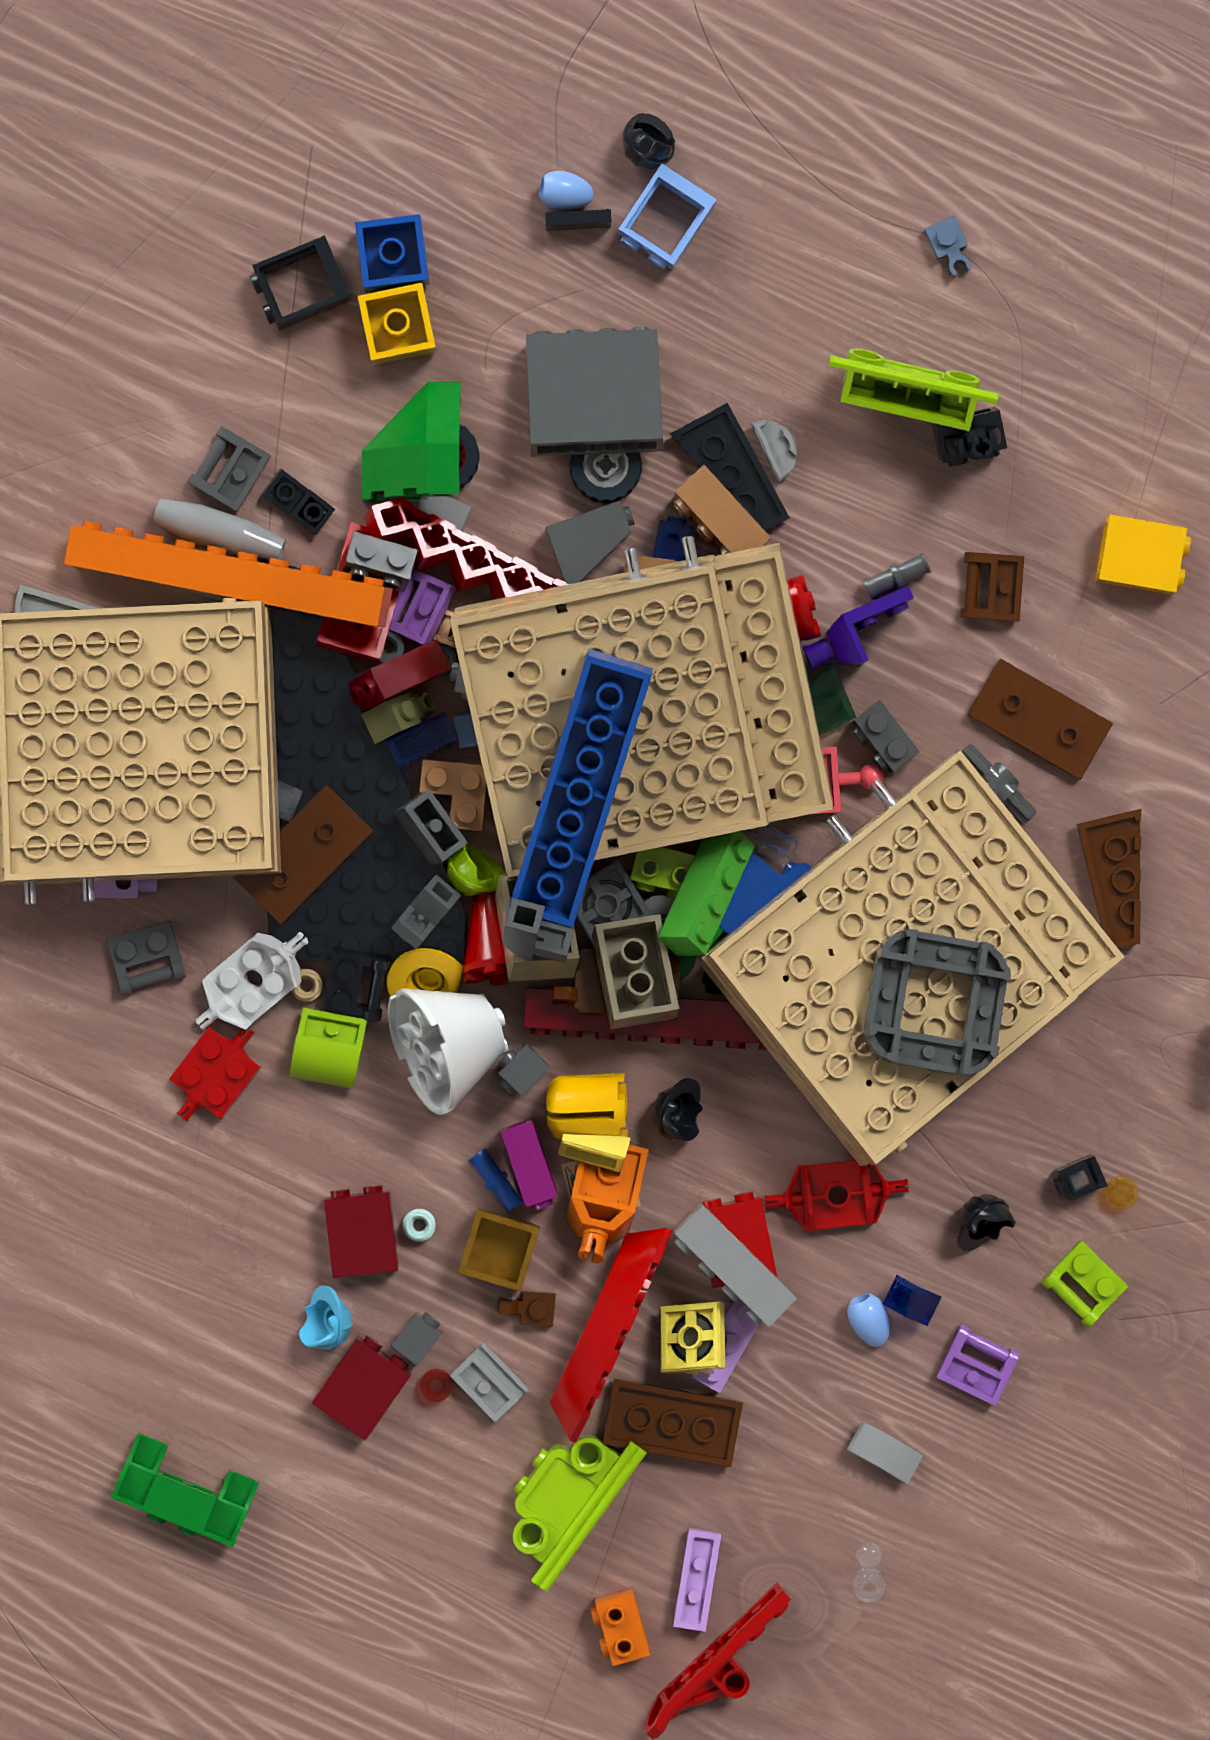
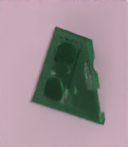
[809,662,857,735]

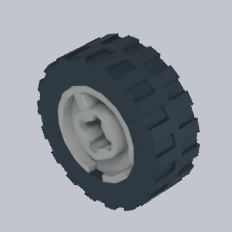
[570,452,642,503]

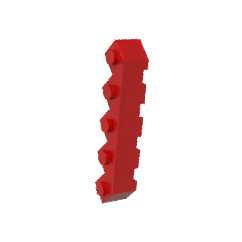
[364,498,568,600]

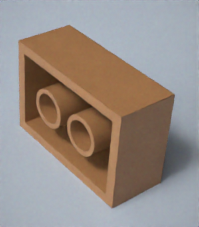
[673,465,771,555]

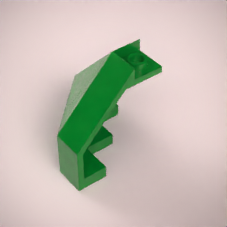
[362,382,461,503]

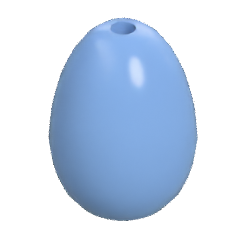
[539,171,593,211]
[847,1293,890,1347]

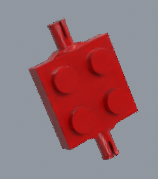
[169,1027,262,1122]

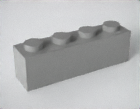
[674,1203,797,1327]

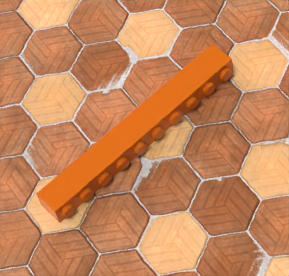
[64,521,393,627]

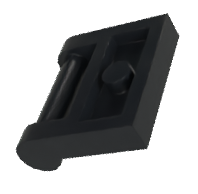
[323,947,391,1022]

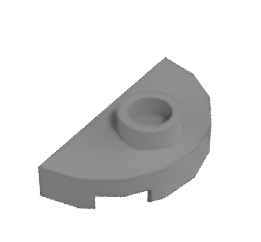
[751,420,797,483]

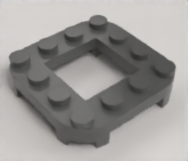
[864,929,1011,1075]

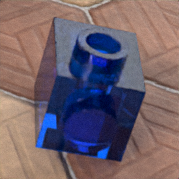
[652,516,692,562]
[883,1275,942,1326]

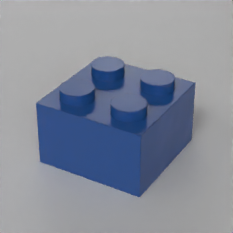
[355,214,430,293]

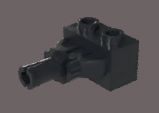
[932,406,1007,466]

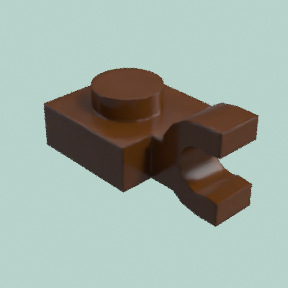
[498,1290,556,1327]

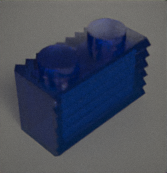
[385,712,458,769]

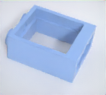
[618,164,717,270]

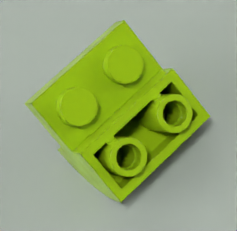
[290,1007,367,1089]

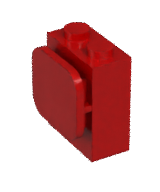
[702,1191,777,1288]

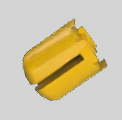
[546,1073,628,1140]

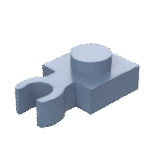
[924,215,971,277]

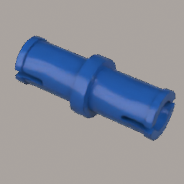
[468,1148,524,1213]

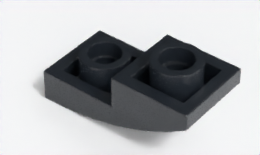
[261,468,335,535]

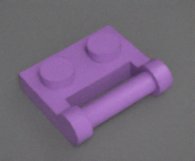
[389,568,457,645]
[936,1324,1020,1406]

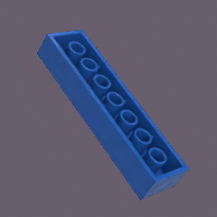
[509,648,653,928]

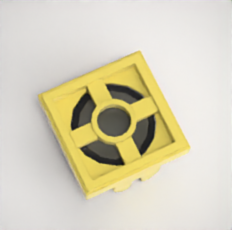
[660,1301,727,1375]

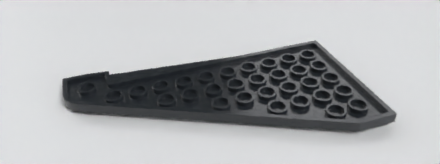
[245,566,466,965]

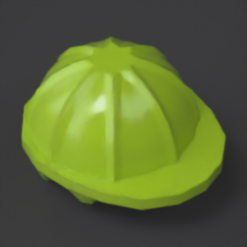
[447,843,506,896]

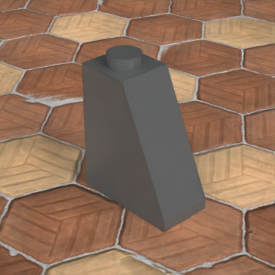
[546,501,635,584]

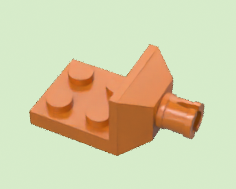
[565,1145,649,1263]

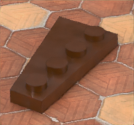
[1076,809,1141,949]

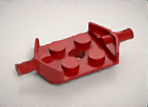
[764,1159,909,1231]

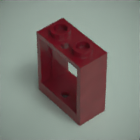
[348,639,451,713]

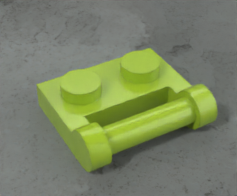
[1041,1240,1128,1328]

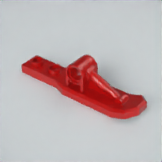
[644,1582,791,1740]

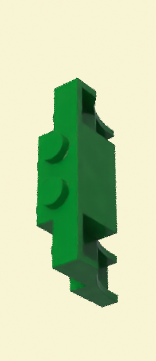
[111,1433,260,1547]

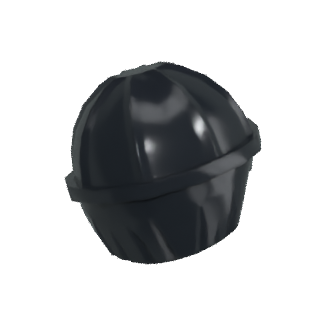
[623,113,675,169]
[651,1077,703,1141]
[957,1194,1016,1251]

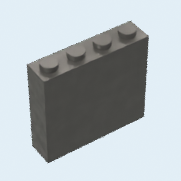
[526,326,663,457]

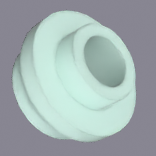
[403,1209,436,1242]

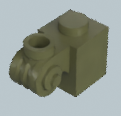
[361,692,436,744]

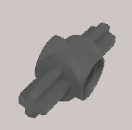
[962,744,1036,824]

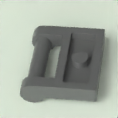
[187,426,271,512]
[106,921,186,996]

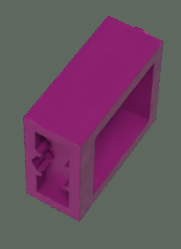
[501,1118,558,1210]

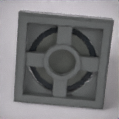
[576,860,652,944]

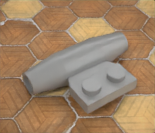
[153,498,286,602]

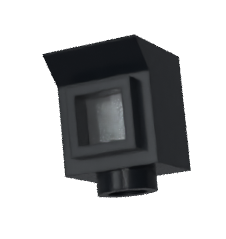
[1053,1154,1108,1201]

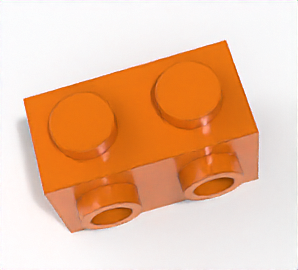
[590,1587,651,1666]

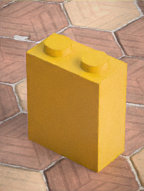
[1095,514,1191,595]

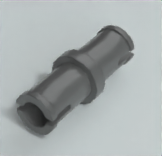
[863,553,931,599]

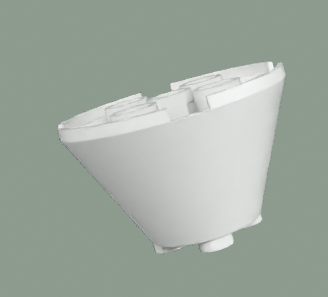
[388,988,509,1115]

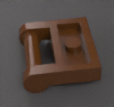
[960,552,1024,622]

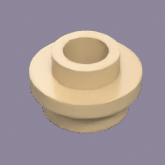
[291,969,323,1002]

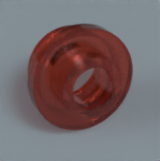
[420,1368,453,1402]

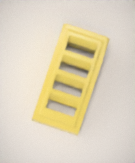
[558,1134,631,1172]

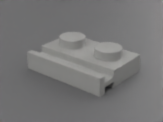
[450,1342,529,1422]

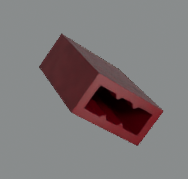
[324,1185,399,1278]
[312,1335,412,1441]

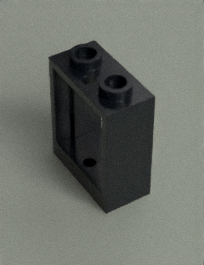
[250,235,352,330]

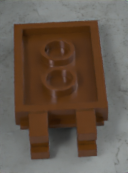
[552,948,680,1020]

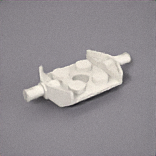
[196,932,308,1030]

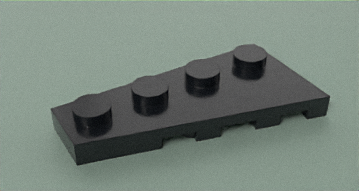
[670,403,790,532]

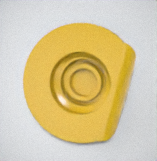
[387,948,463,997]

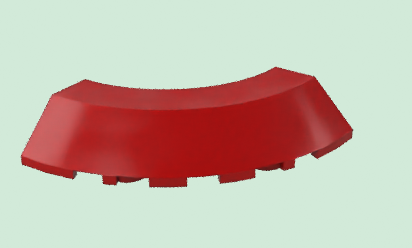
[549,1228,673,1443]

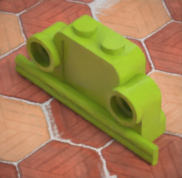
[829,349,999,431]
[513,1435,647,1592]

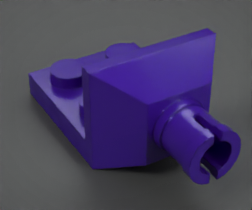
[803,586,914,670]

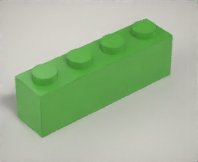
[658,831,755,956]

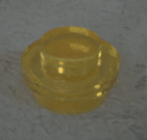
[1105,1176,1138,1209]

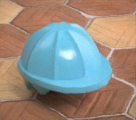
[299,1285,353,1350]

